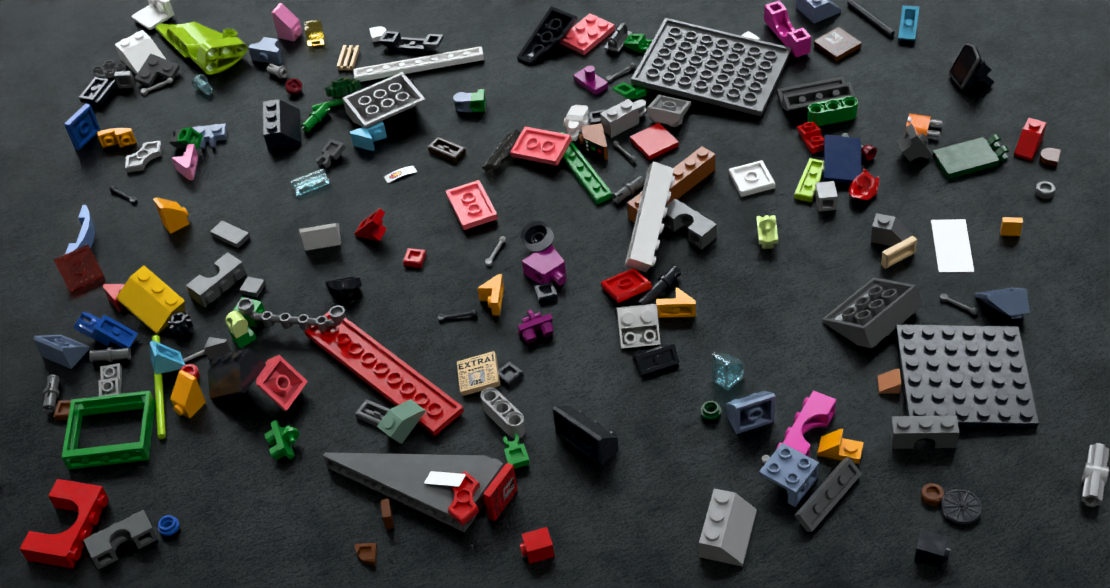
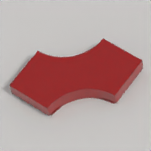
[448,471,480,525]

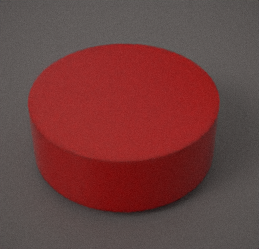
[179,364,200,379]

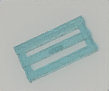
[291,169,330,195]

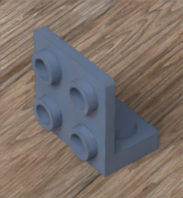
[760,443,819,507]

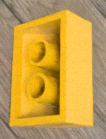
[116,265,185,335]

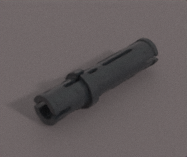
[635,266,681,306]

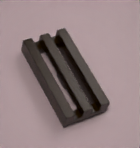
[428,137,466,163]

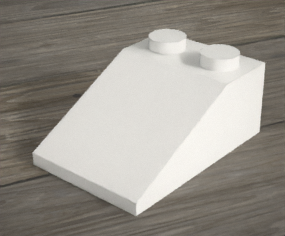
[115,30,166,75]

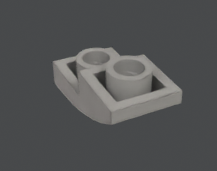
[98,363,122,396]

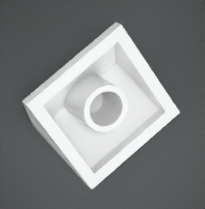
[299,223,341,251]

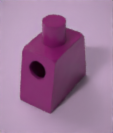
[522,244,567,285]

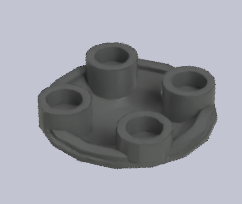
[93,60,126,78]

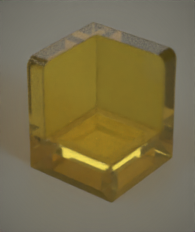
[304,19,324,46]

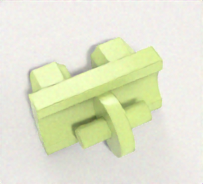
[756,215,778,249]

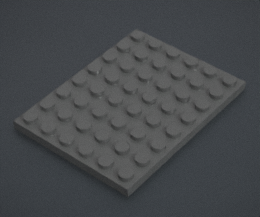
[631,18,792,117]

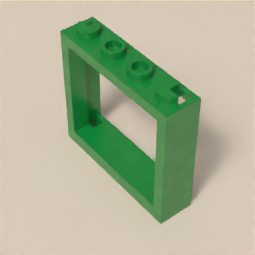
[62,391,156,469]

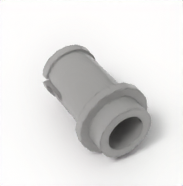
[267,63,288,79]

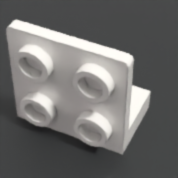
[131,0,174,30]

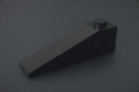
[517,6,578,64]

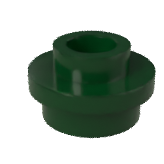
[701,401,721,420]

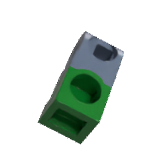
[453,89,486,112]

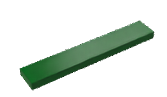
[561,132,613,204]

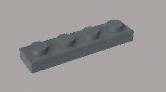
[795,457,862,532]

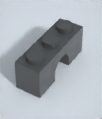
[662,199,717,249]
[186,252,246,307]
[890,415,959,449]
[84,510,158,570]

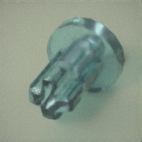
[192,74,213,95]

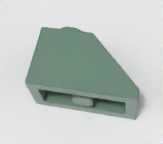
[377,399,426,444]

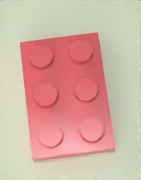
[559,14,615,55]
[510,127,572,166]
[446,180,498,230]

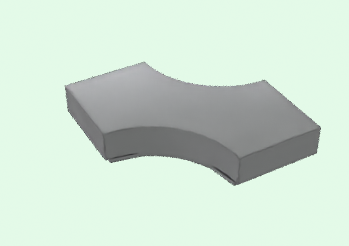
[125,140,162,172]

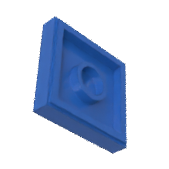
[64,103,101,150]

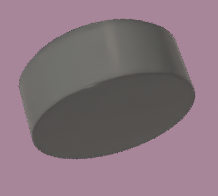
[1035,181,1055,199]

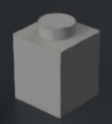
[815,181,838,211]

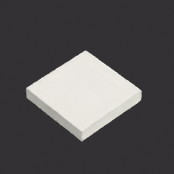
[728,160,775,197]

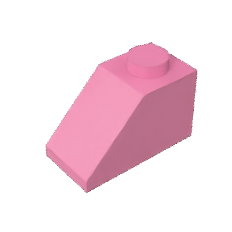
[271,3,302,41]

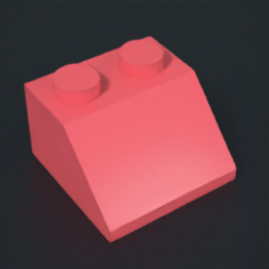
[256,355,308,411]

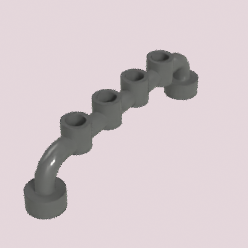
[237,298,346,332]

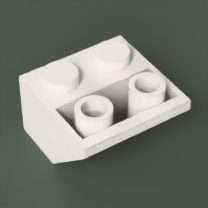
[617,304,661,348]

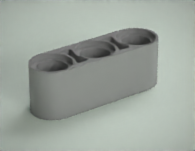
[481,388,526,438]

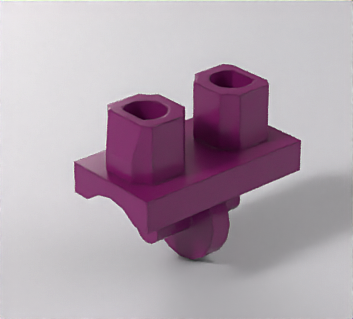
[517,309,553,344]

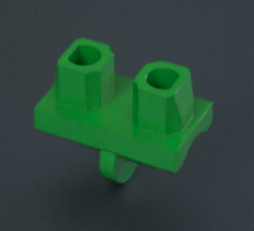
[264,420,300,460]

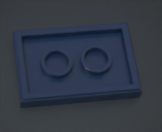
[823,135,861,184]

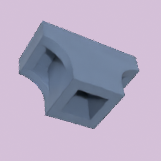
[248,37,283,65]

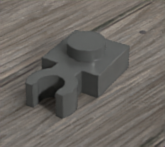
[316,139,346,169]

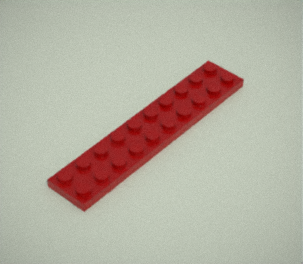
[304,312,464,436]

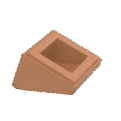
[877,369,901,394]

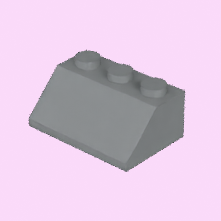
[699,489,757,566]

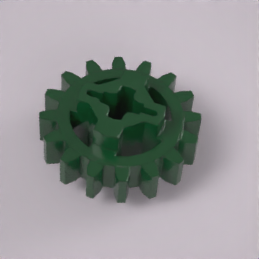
[325,77,361,99]

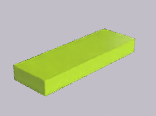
[794,158,823,202]

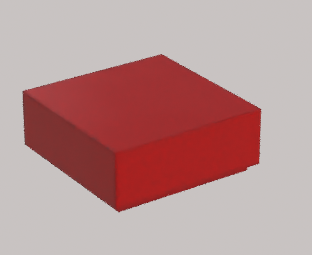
[403,248,426,268]

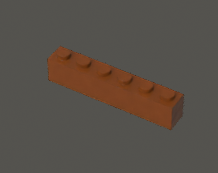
[627,146,715,223]

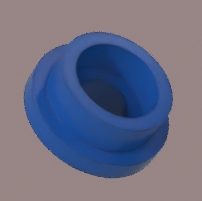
[158,515,180,536]

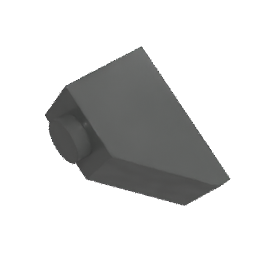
[871,213,912,246]

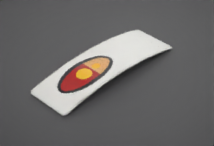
[384,166,417,183]

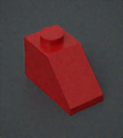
[1014,118,1046,161]

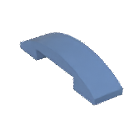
[64,205,95,269]

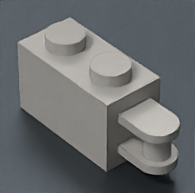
[600,99,646,138]

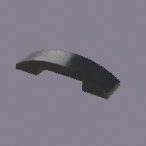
[379,31,444,53]

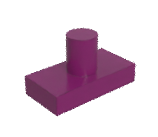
[573,66,608,95]

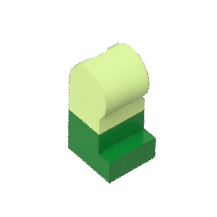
[225,311,256,348]

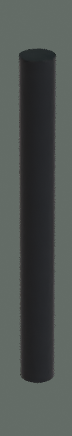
[847,0,895,37]

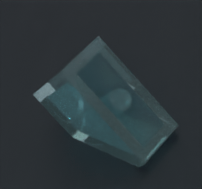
[712,353,744,391]

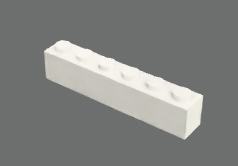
[625,161,675,272]

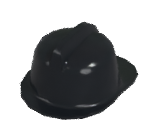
[520,221,555,252]

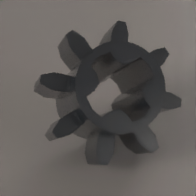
[167,312,193,336]

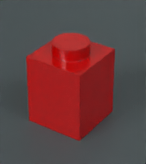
[519,527,555,564]

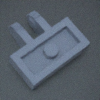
[192,123,227,149]

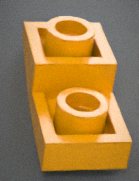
[97,128,137,148]

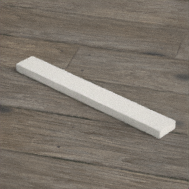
[353,46,484,82]

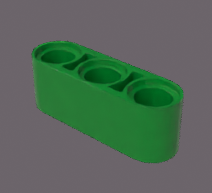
[807,96,858,126]

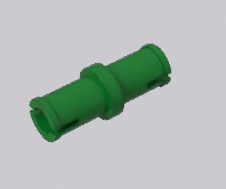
[301,103,330,132]

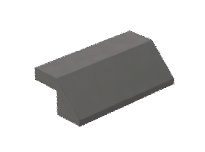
[776,76,855,111]

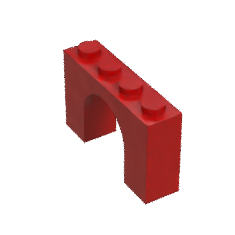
[20,479,108,568]

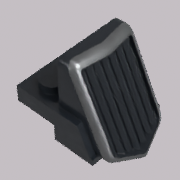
[949,42,995,91]

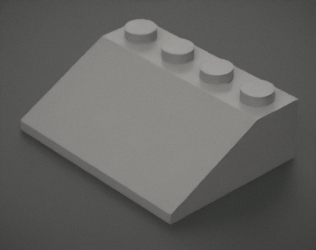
[343,72,426,128]

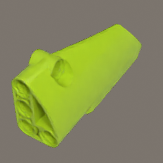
[155,21,248,75]

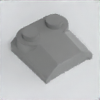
[647,95,691,127]

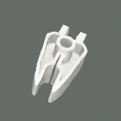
[564,105,589,141]

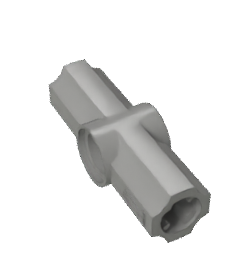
[1081,443,1109,507]

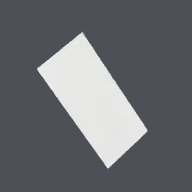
[931,219,974,272]

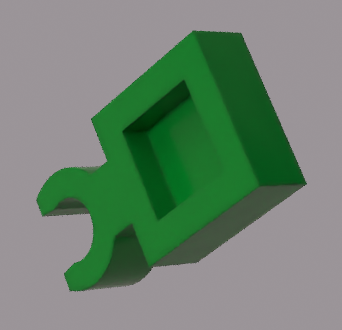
[503,433,530,469]

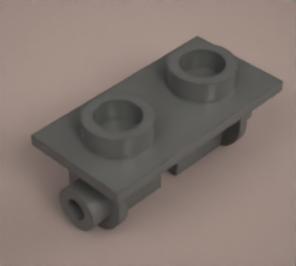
[604,22,632,53]

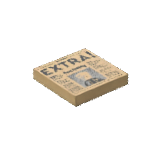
[457,351,500,396]

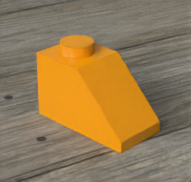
[153,197,189,234]
[170,370,206,419]

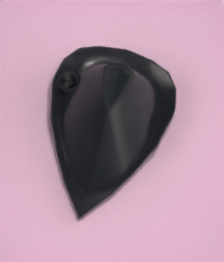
[325,276,362,298]

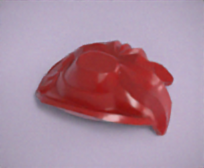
[849,169,879,200]

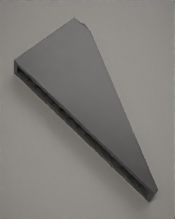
[323,453,504,532]

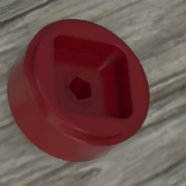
[286,78,302,95]

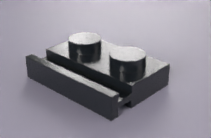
[79,77,117,106]

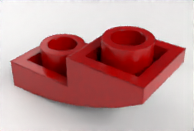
[797,122,824,154]

